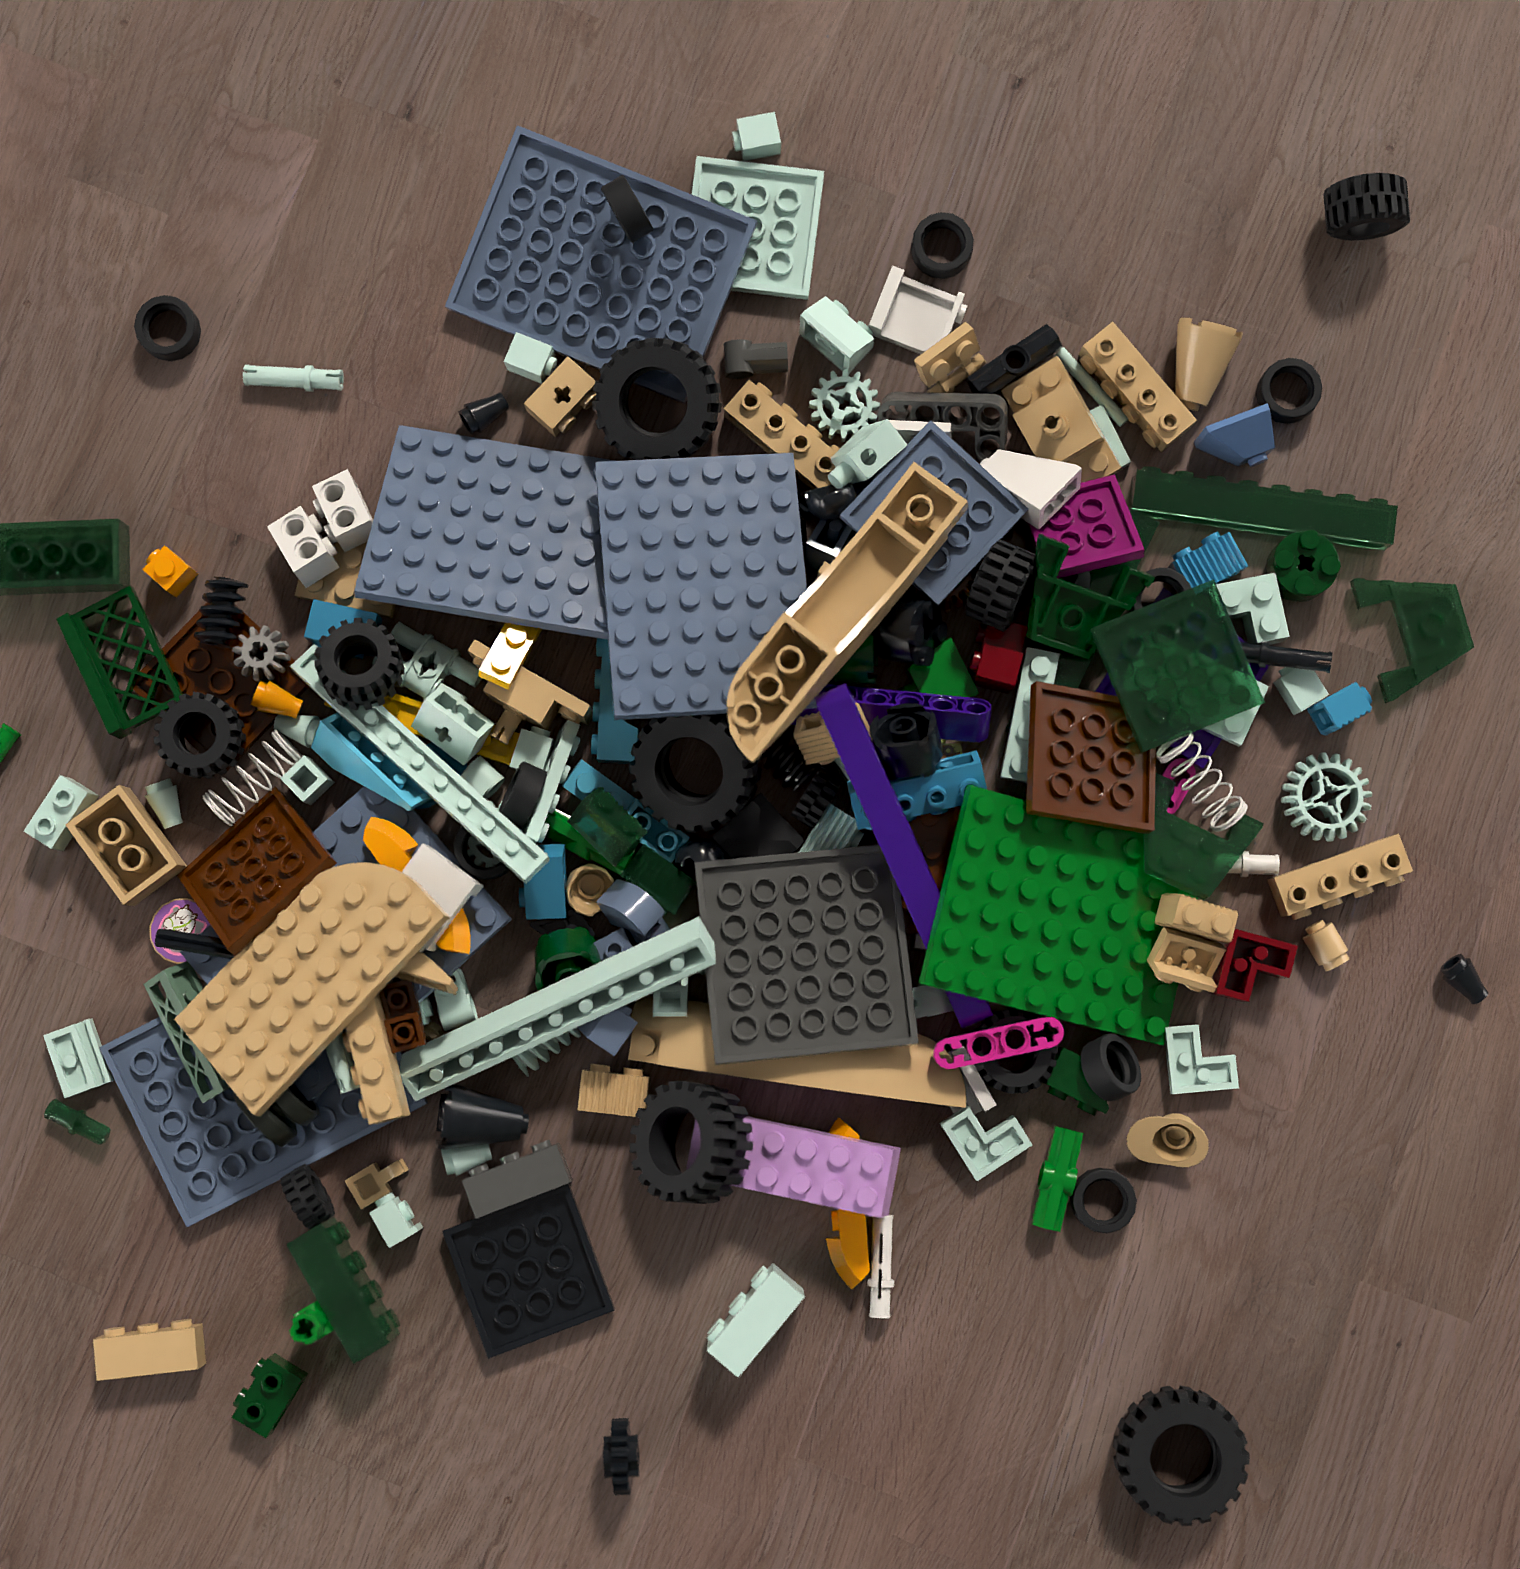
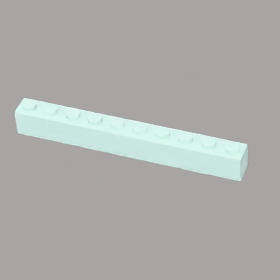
[399,917,716,1101]

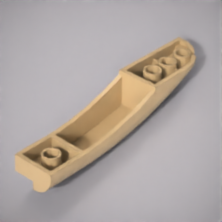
[726,462,968,763]
[628,995,967,1108]

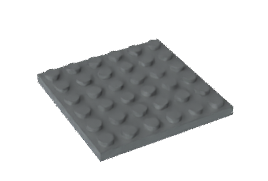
[694,845,919,1065]

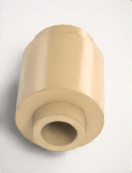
[1303,920,1350,971]

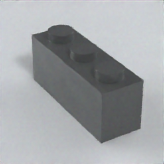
[462,1140,573,1219]

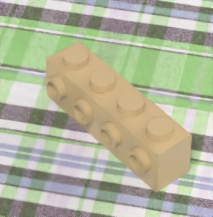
[1078,321,1197,452]
[724,380,840,490]
[1267,834,1413,920]
[343,993,410,1125]

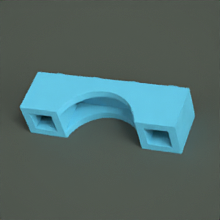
[591,638,639,764]

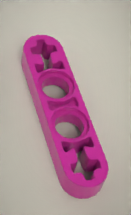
[933,1017,1064,1069]

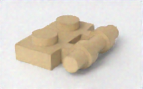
[914,322,986,393]

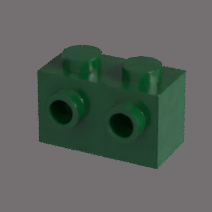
[232,1353,308,1438]

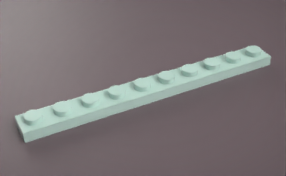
[290,644,550,884]

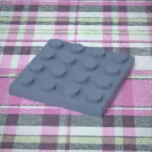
[840,420,1028,607]

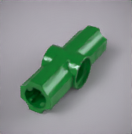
[545,808,635,876]
[1031,1126,1084,1232]
[289,1299,340,1345]

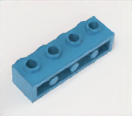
[847,750,987,830]

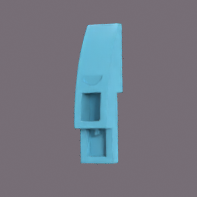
[562,759,690,864]

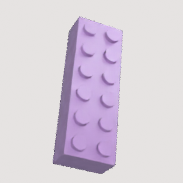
[686,1116,901,1218]

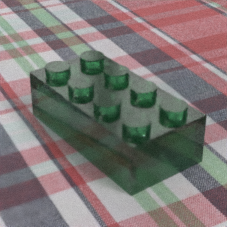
[0,519,130,596]
[286,1217,400,1364]

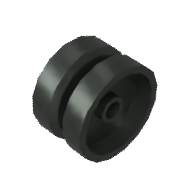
[233,1083,320,1147]

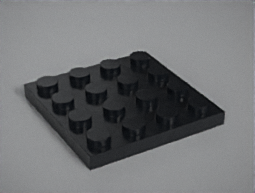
[442,1183,615,1359]

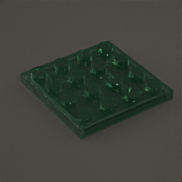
[1090,579,1265,753]

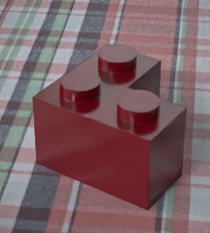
[968,623,1028,694]
[1209,929,1298,1002]

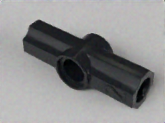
[966,324,1063,394]

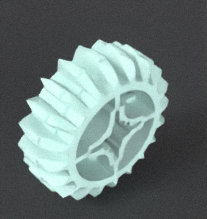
[1281,752,1372,842]

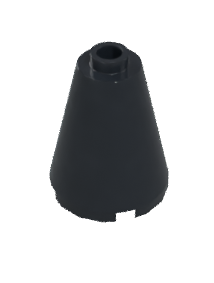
[436,1083,529,1150]

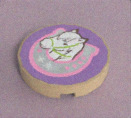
[150,898,210,964]

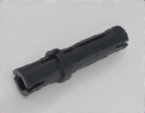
[1229,640,1333,673]

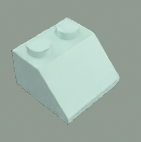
[799,296,874,374]

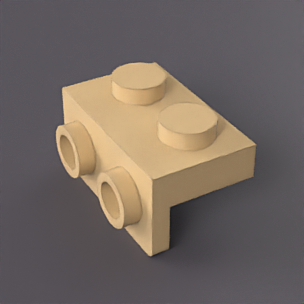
[1147,926,1226,993]

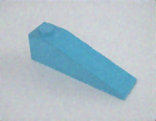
[311,712,432,811]

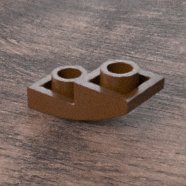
[379,980,426,1054]

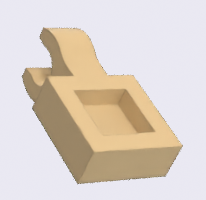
[345,1158,409,1210]

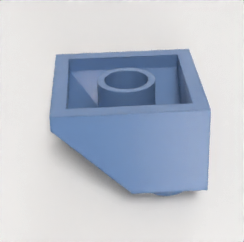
[1194,403,1275,467]

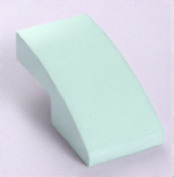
[653,976,689,1017]

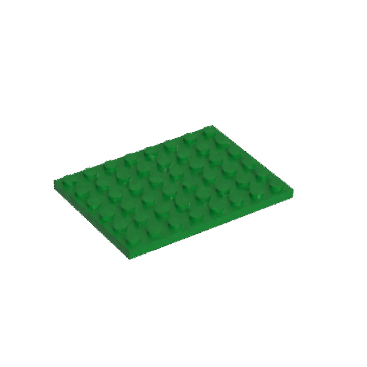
[919,785,1208,1046]

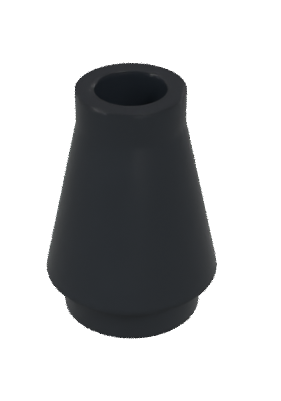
[458,392,509,434]
[1440,954,1489,1004]

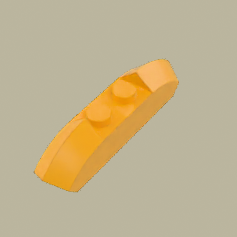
[363,816,471,954]
[826,1117,870,1289]

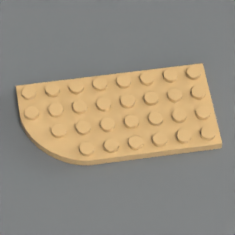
[174,863,450,1116]

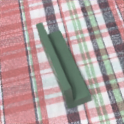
[143,961,231,1103]

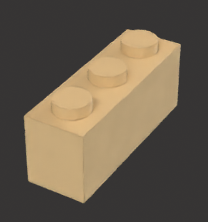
[93,1319,206,1381]

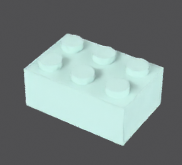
[706,1263,804,1377]

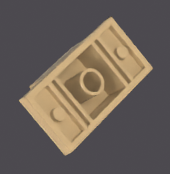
[1001,356,1123,483]
[468,639,593,745]

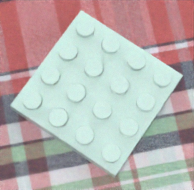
[692,156,824,300]

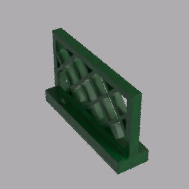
[56,585,183,739]

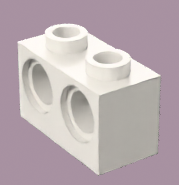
[312,469,373,552]
[267,506,340,588]

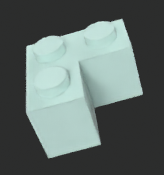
[1203,573,1290,645]

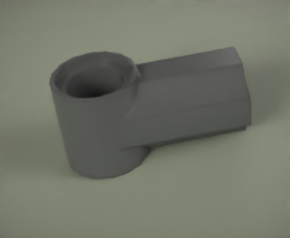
[723,339,788,379]

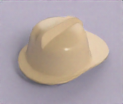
[1127,1113,1209,1167]

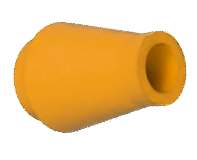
[251,680,303,719]

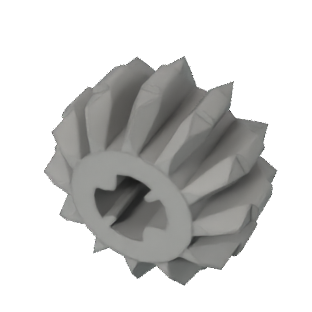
[233,625,291,682]

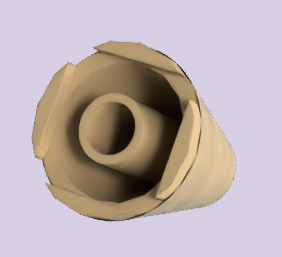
[1175,318,1243,411]

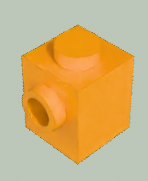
[142,545,198,598]

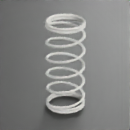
[203,730,303,826]
[1156,731,1248,832]

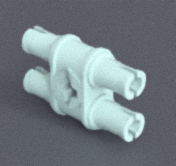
[372,622,482,702]

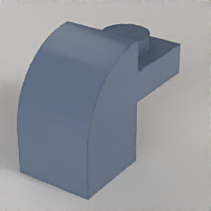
[596,879,670,945]

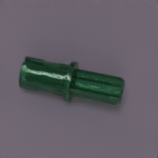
[44,1099,111,1145]

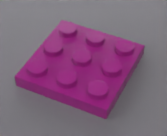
[1025,475,1145,578]

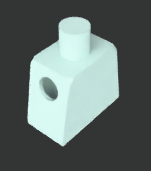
[828,419,908,489]

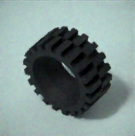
[630,1081,753,1204]

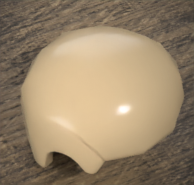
[565,864,614,917]

